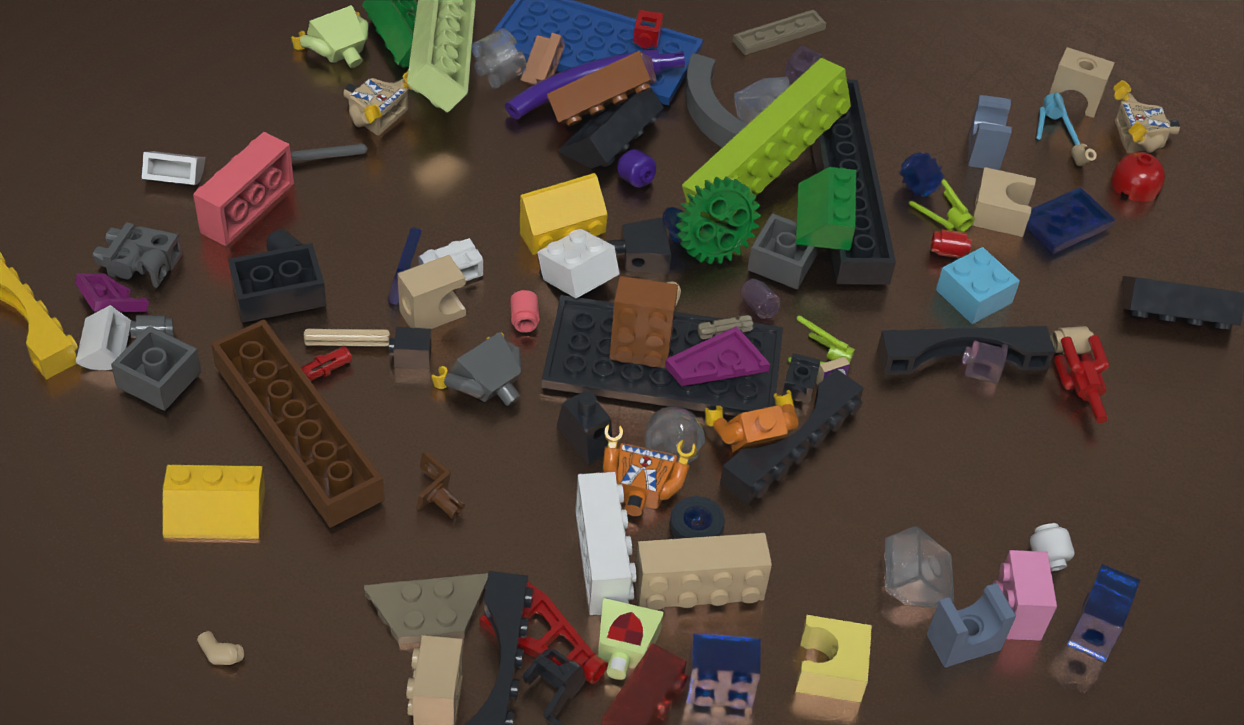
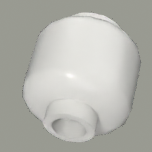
[1029,523,1075,572]

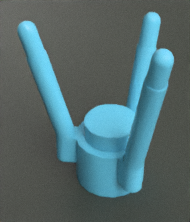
[1036,92,1080,145]

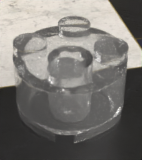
[471,28,526,89]

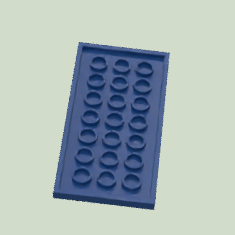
[486,0,703,105]

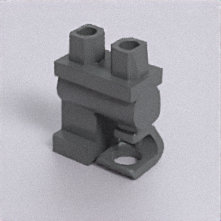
[93,222,183,288]

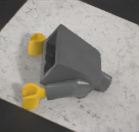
[431,332,522,407]

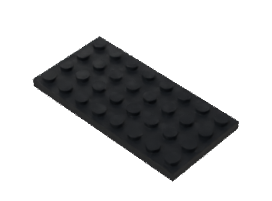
[541,295,783,416]

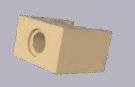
[1050,47,1115,118]
[972,167,1036,237]
[398,255,466,329]

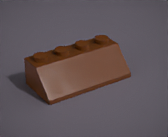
[547,51,656,126]

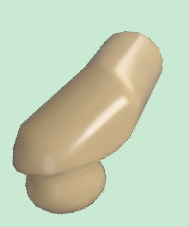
[1071,143,1097,166]

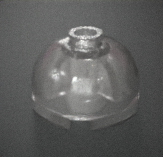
[644,406,705,464]

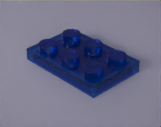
[1026,187,1116,254]

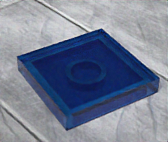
[387,227,422,305]

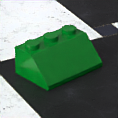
[795,167,856,250]

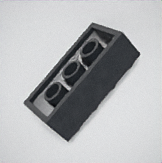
[558,89,664,169]
[1122,276,1244,330]

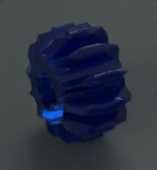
[899,151,945,197]

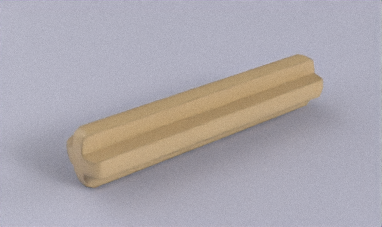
[304,328,390,346]

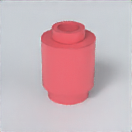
[510,290,540,332]

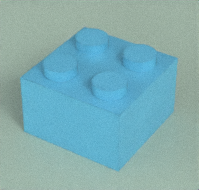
[936,247,1020,324]

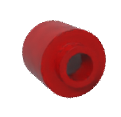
[930,229,972,259]

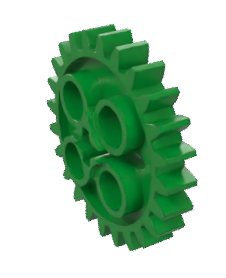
[676,176,761,264]

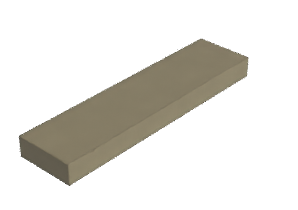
[733,9,826,55]

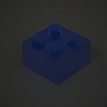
[687,634,761,709]

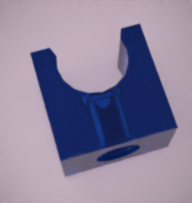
[1067,564,1140,662]

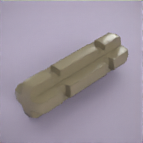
[698,315,753,340]

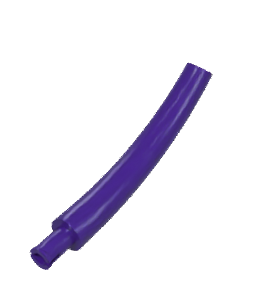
[505,49,685,119]

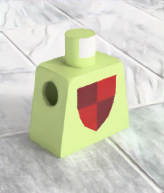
[598,598,664,680]

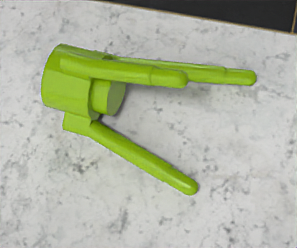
[909,179,975,232]
[788,316,855,364]

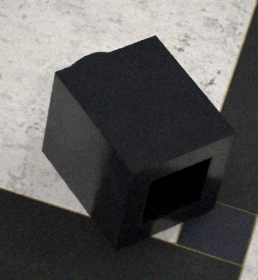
[389,327,432,369]

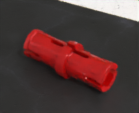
[300,345,352,381]

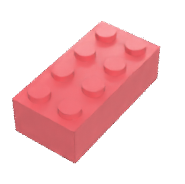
[193,132,294,246]

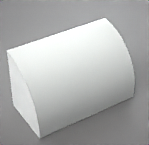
[142,151,206,185]
[76,305,131,370]

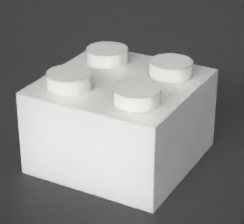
[537,229,619,298]

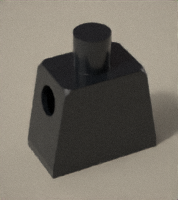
[606,217,671,274]
[557,391,612,465]

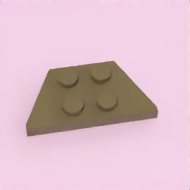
[364,573,488,644]

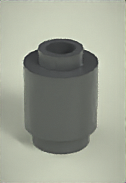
[130,315,174,339]

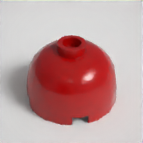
[1111,152,1165,202]

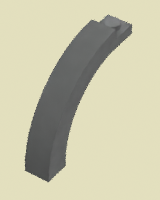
[685,53,748,148]

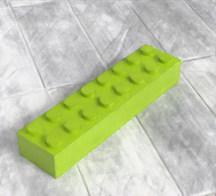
[682,58,851,228]

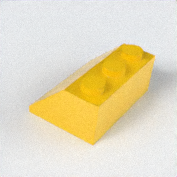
[520,173,607,255]
[163,465,266,539]

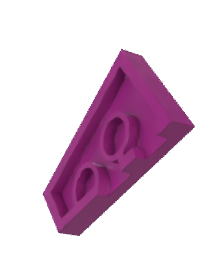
[665,326,770,386]

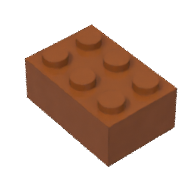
[609,276,678,368]

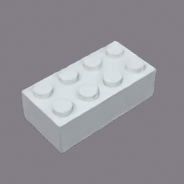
[575,472,636,616]

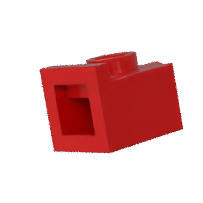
[633,10,664,48]

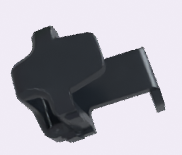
[522,648,586,725]

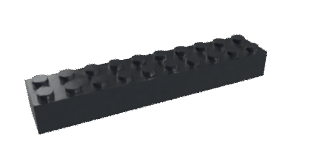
[812,79,896,284]

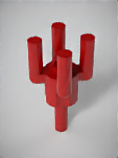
[1054,335,1109,423]

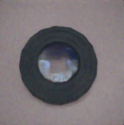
[669,496,725,539]

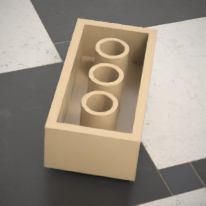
[635,533,772,610]

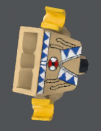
[344,71,413,136]
[1113,80,1180,153]

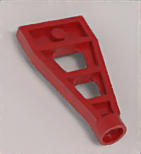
[479,582,608,684]

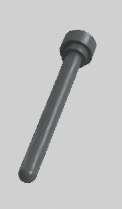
[291,144,368,162]

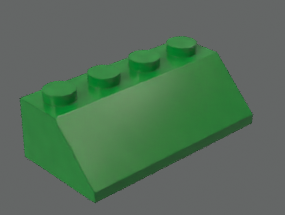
[362,0,418,68]

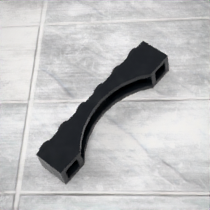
[877,326,1055,375]
[720,369,864,505]
[465,571,533,725]

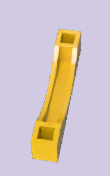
[0,253,78,380]

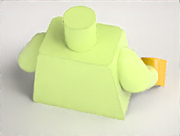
[291,5,368,68]

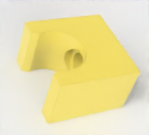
[796,615,872,703]

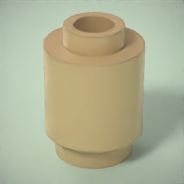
[1050,326,1094,355]

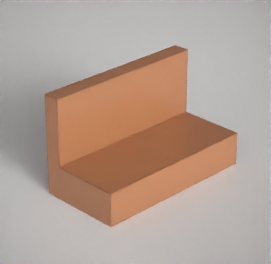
[521,33,566,85]

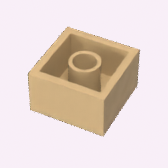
[407,635,463,725]

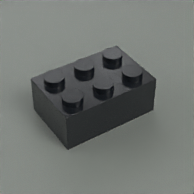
[228,243,327,323]

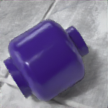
[618,149,656,188]

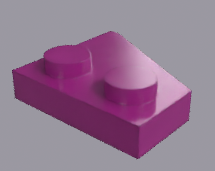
[75,273,149,312]

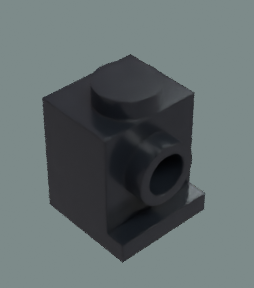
[782,353,821,403]

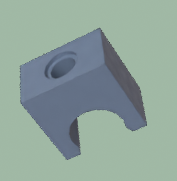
[968,95,1012,170]
[926,583,1016,668]

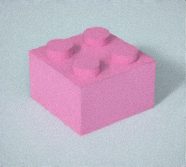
[993,550,1057,641]

